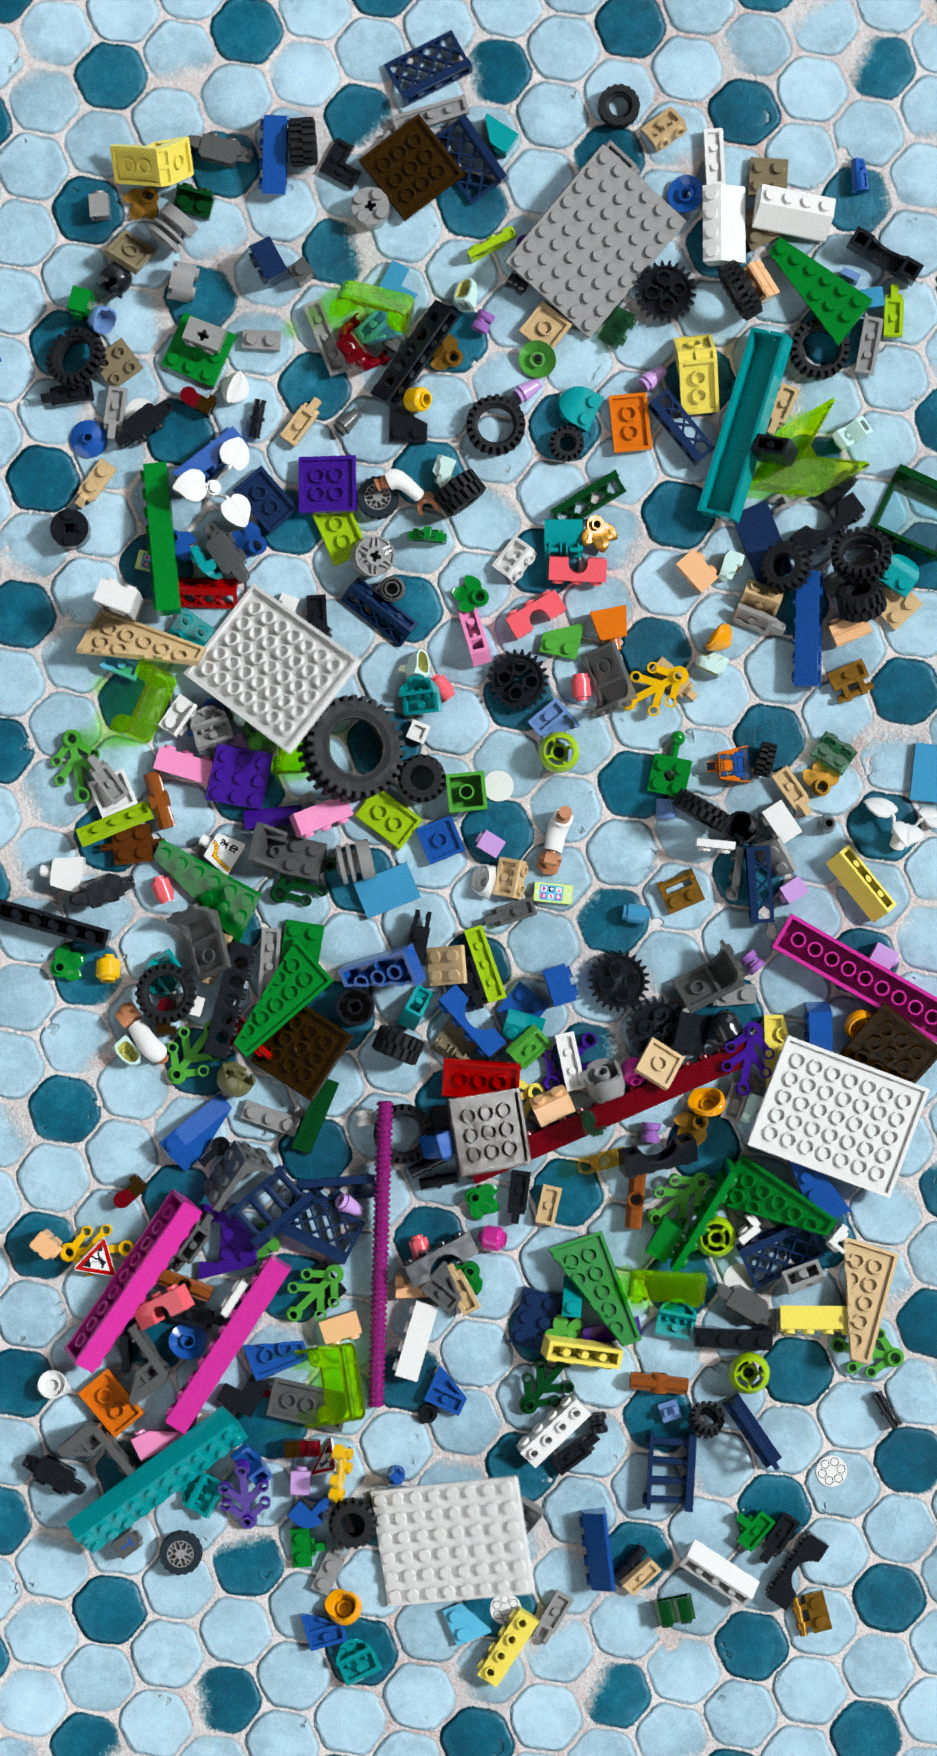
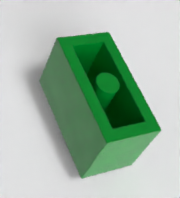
[67,285,96,321]
[645,1215,686,1263]

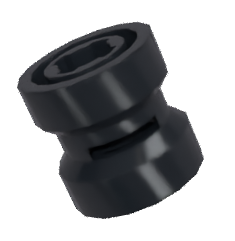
[505,271,528,296]
[587,1411,609,1434]

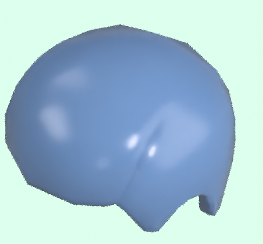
[87,305,117,335]

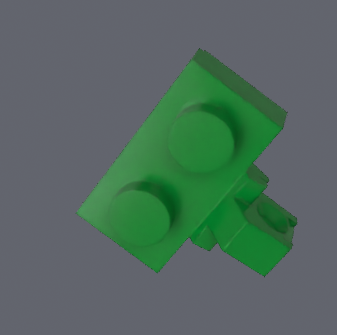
[408,526,447,544]
[734,1509,776,1552]
[290,1527,326,1568]

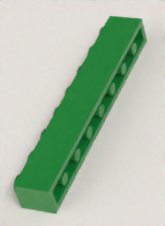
[140,461,182,616]

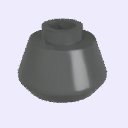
[379,576,405,602]

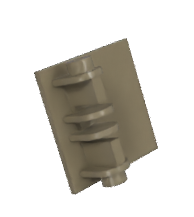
[99,337,144,387]
[430,1016,477,1059]

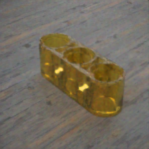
[576,1146,625,1175]

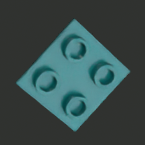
[544,519,583,558]
[168,607,215,647]

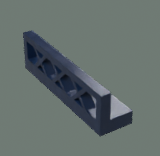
[648,389,715,466]
[341,577,419,647]
[744,845,774,924]
[298,1174,376,1201]

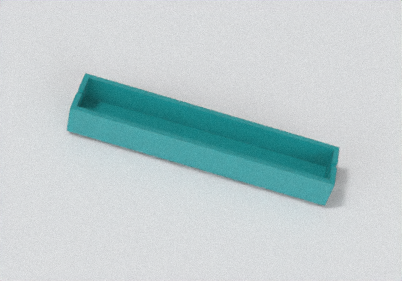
[697,327,793,523]
[66,1406,248,1553]

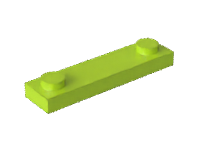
[75,800,154,847]
[464,925,507,1003]

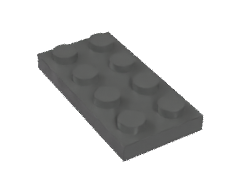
[266,1377,350,1432]

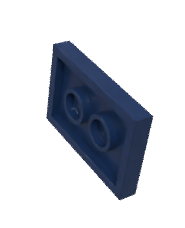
[232,466,299,535]
[509,1286,562,1352]

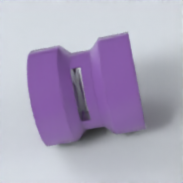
[470,309,495,335]
[740,949,765,976]
[640,1122,661,1143]

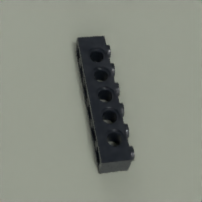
[370,299,459,410]
[0,899,112,949]
[203,941,257,1060]

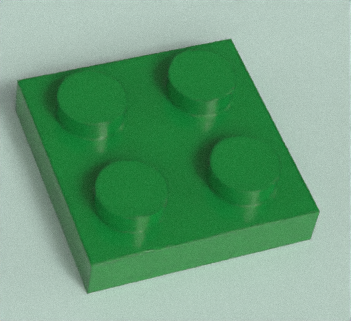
[280,919,325,963]

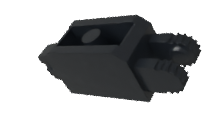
[115,399,174,449]
[68,873,135,908]
[408,909,432,966]
[22,1454,87,1496]

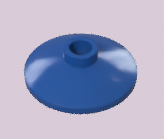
[668,175,703,213]
[70,420,108,458]
[169,1323,207,1360]

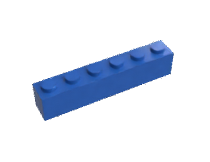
[791,571,824,688]

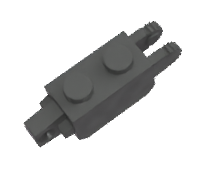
[188,132,254,168]
[203,522,250,582]
[167,1210,214,1272]
[716,1284,778,1328]

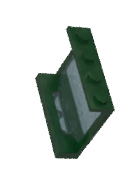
[869,463,937,561]

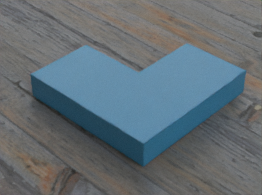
[375,260,418,312]

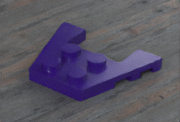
[198,1203,259,1279]

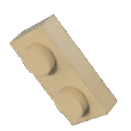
[535,1184,562,1226]
[620,1556,662,1596]

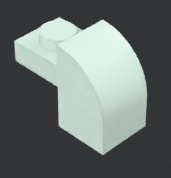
[832,416,873,451]

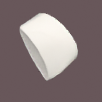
[221,371,250,404]
[471,865,496,899]
[37,1370,71,1399]

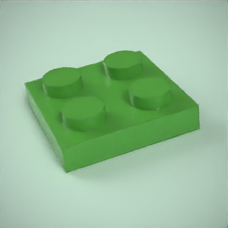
[506,1024,552,1070]

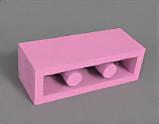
[153,744,213,785]
[289,798,354,839]

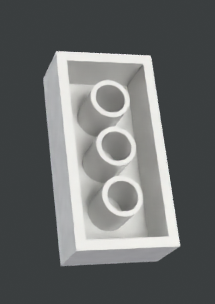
[93,577,145,622]

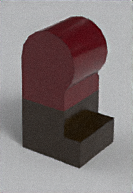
[180,386,218,417]
[156,998,177,1034]
[113,1173,149,1208]
[284,1438,321,1459]

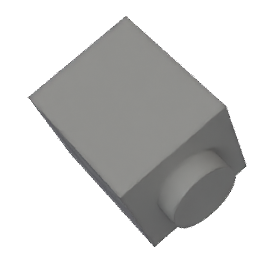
[88,190,111,221]

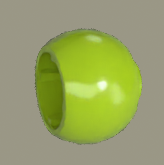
[538,731,580,773]
[697,1216,736,1258]
[728,1352,770,1394]

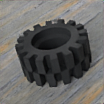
[549,425,584,462]
[754,741,777,778]
[687,1401,725,1439]

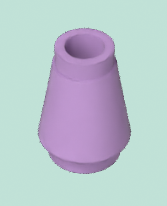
[638,365,667,392]
[513,378,542,403]
[335,1193,364,1217]

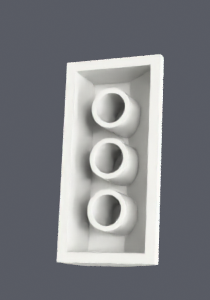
[703,184,746,266]
[752,184,836,242]

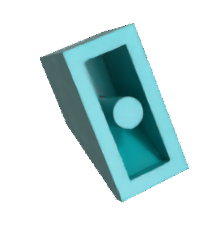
[485,114,519,158]
[397,985,434,1031]
[501,1009,546,1041]
[561,1275,583,1318]

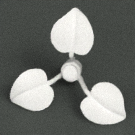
[172,437,251,527]
[863,798,937,850]

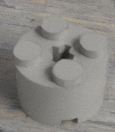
[351,187,390,230]
[167,260,200,303]
[583,1058,625,1104]

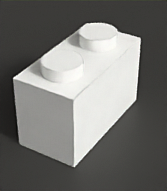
[760,800,802,843]

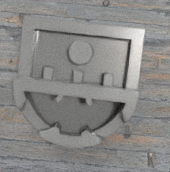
[190,706,235,752]

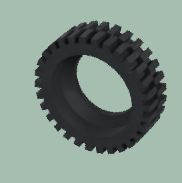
[297,695,405,803]

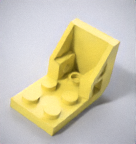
[110,137,194,187]
[673,334,720,415]

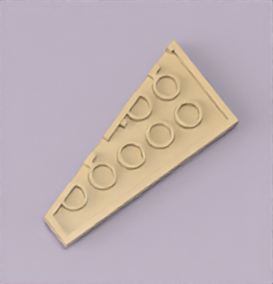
[76,608,206,666]
[843,1237,899,1365]

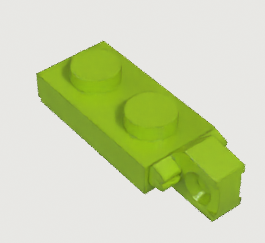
[467,226,517,263]
[882,284,904,338]

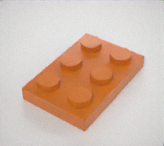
[608,392,652,454]
[78,1368,145,1438]

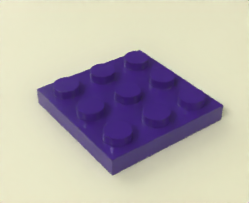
[299,455,357,514]
[204,743,274,809]

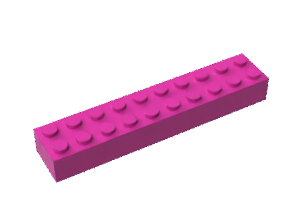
[770,914,937,1043]
[64,1189,202,1373]
[165,1254,292,1434]

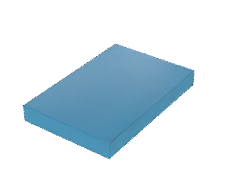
[909,743,937,803]
[353,862,421,919]

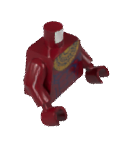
[335,313,392,371]

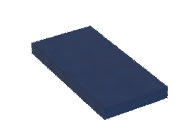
[733,501,793,584]

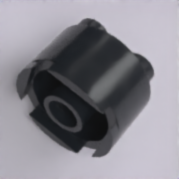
[50,508,91,550]
[336,987,375,1026]

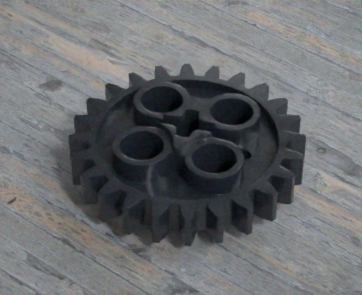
[635,260,697,323]
[487,649,549,711]
[588,950,650,1012]
[626,996,683,1053]

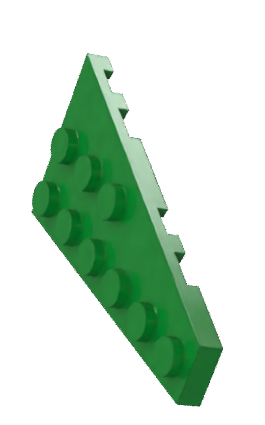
[769,237,873,346]
[154,839,262,943]
[234,938,334,1057]
[720,1154,838,1236]
[670,1156,738,1273]
[548,1230,642,1347]

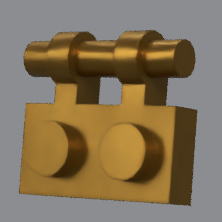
[826,658,874,704]
[791,1590,833,1637]

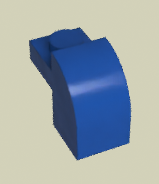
[230,1443,274,1487]
[287,1494,330,1528]

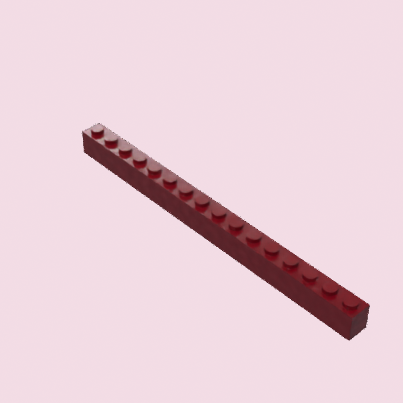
[472,1040,753,1184]

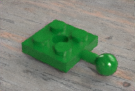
[647,731,692,797]

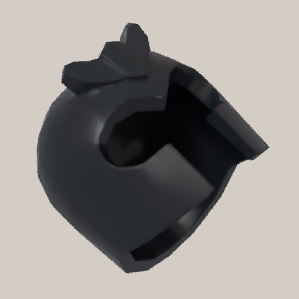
[96,261,132,299]
[727,811,762,845]
[709,1008,743,1043]

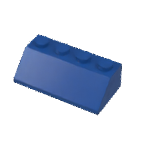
[579,1507,616,1592]

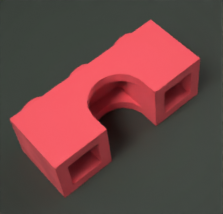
[548,555,607,586]
[505,589,567,640]
[134,1283,195,1330]

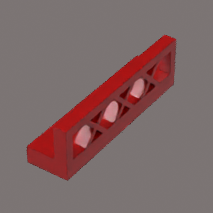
[178,577,238,609]

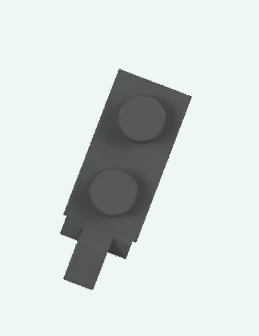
[726,847,744,900]
[483,896,538,927]

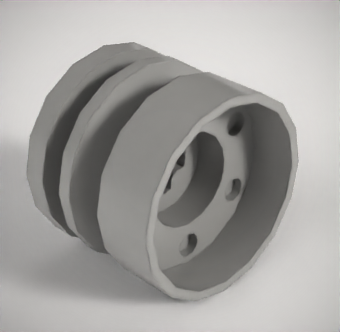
[147,202,198,254]
[350,536,395,577]
[335,839,376,885]

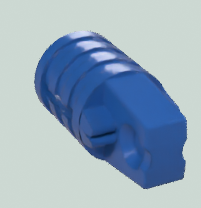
[850,158,869,194]
[387,1465,405,1485]

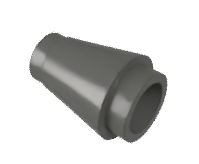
[333,408,361,436]
[817,815,836,834]

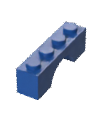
[437,984,506,1059]

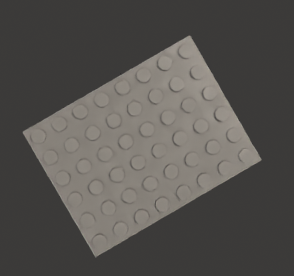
[504,144,687,338]

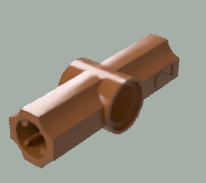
[143,770,176,830]
[624,1173,647,1229]
[156,1269,214,1302]
[629,1371,689,1395]

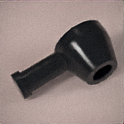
[198,1136,230,1168]

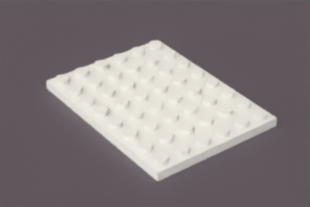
[183,583,362,754]
[746,1035,930,1198]
[370,1476,536,1607]

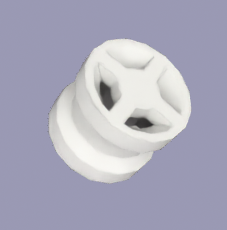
[354,1108,375,1127]

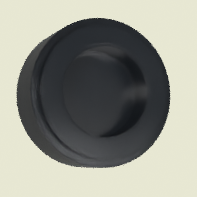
[418,1403,437,1423]

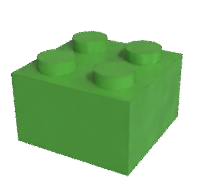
[446,771,488,814]

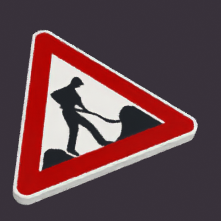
[74,1238,115,1276]
[311,1437,337,1476]

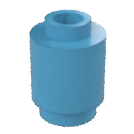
[622,903,650,925]

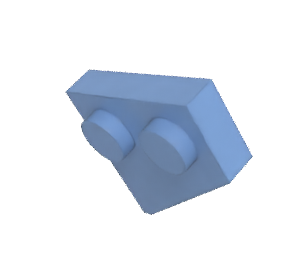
[527,697,580,737]

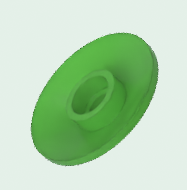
[519,340,556,378]

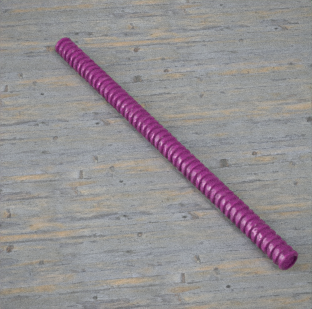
[367,1101,394,1408]

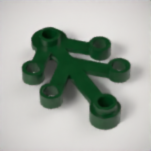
[270,857,337,906]
[519,1357,574,1414]

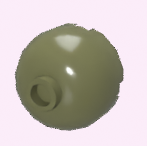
[216,1061,256,1097]

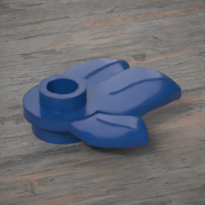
[231,521,267,559]
[174,530,197,561]

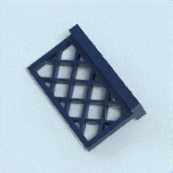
[384,30,473,107]
[436,113,509,205]
[280,1189,366,1265]
[735,1223,825,1288]
[722,1393,782,1471]

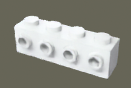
[392,1299,439,1382]
[516,1393,591,1468]
[679,1540,759,1608]

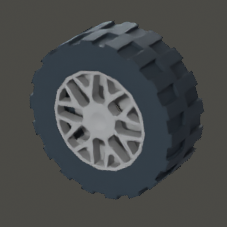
[357,476,399,520]
[159,1530,203,1575]

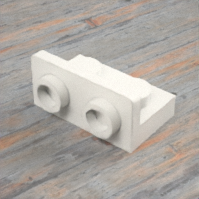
[491,536,537,583]
[158,694,199,738]
[736,1212,761,1245]
[823,1220,849,1253]

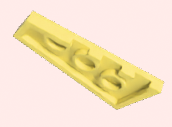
[763,1015,789,1089]

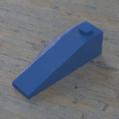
[159,1093,232,1171]

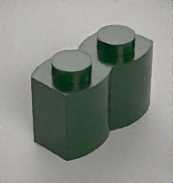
[653,1593,696,1628]

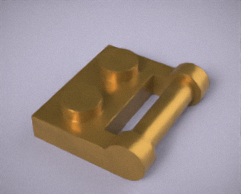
[656,868,705,915]

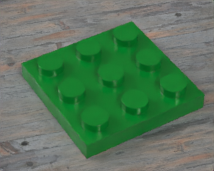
[161,312,237,388]

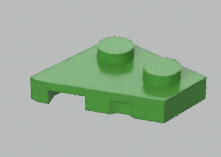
[539,623,584,660]

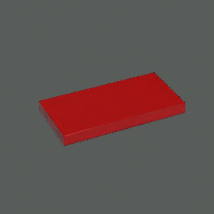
[441,1058,521,1097]

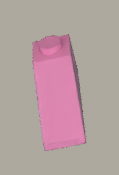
[457,607,492,667]
[131,1428,191,1461]

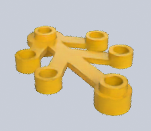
[623,662,689,716]
[59,1224,134,1276]
[328,1444,354,1503]

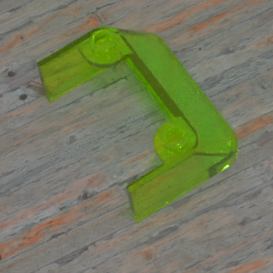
[625,1265,708,1307]
[294,1342,365,1429]

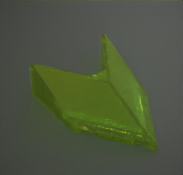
[749,398,869,497]

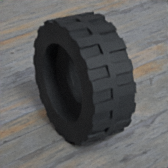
[598,84,640,129]

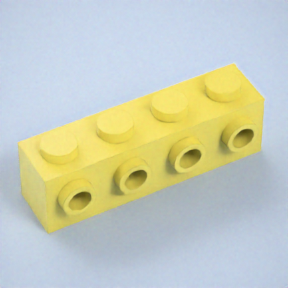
[825,845,897,923]
[778,1306,848,1335]
[540,1334,623,1370]
[476,1606,539,1688]

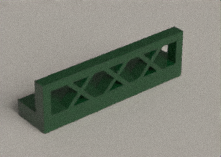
[550,470,627,519]
[292,1078,339,1154]

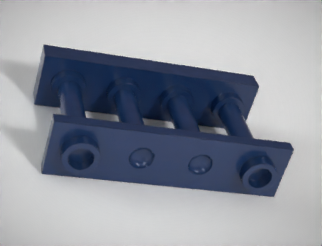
[226,1163,316,1251]
[642,1429,697,1512]

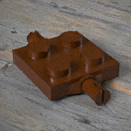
[100,823,165,866]

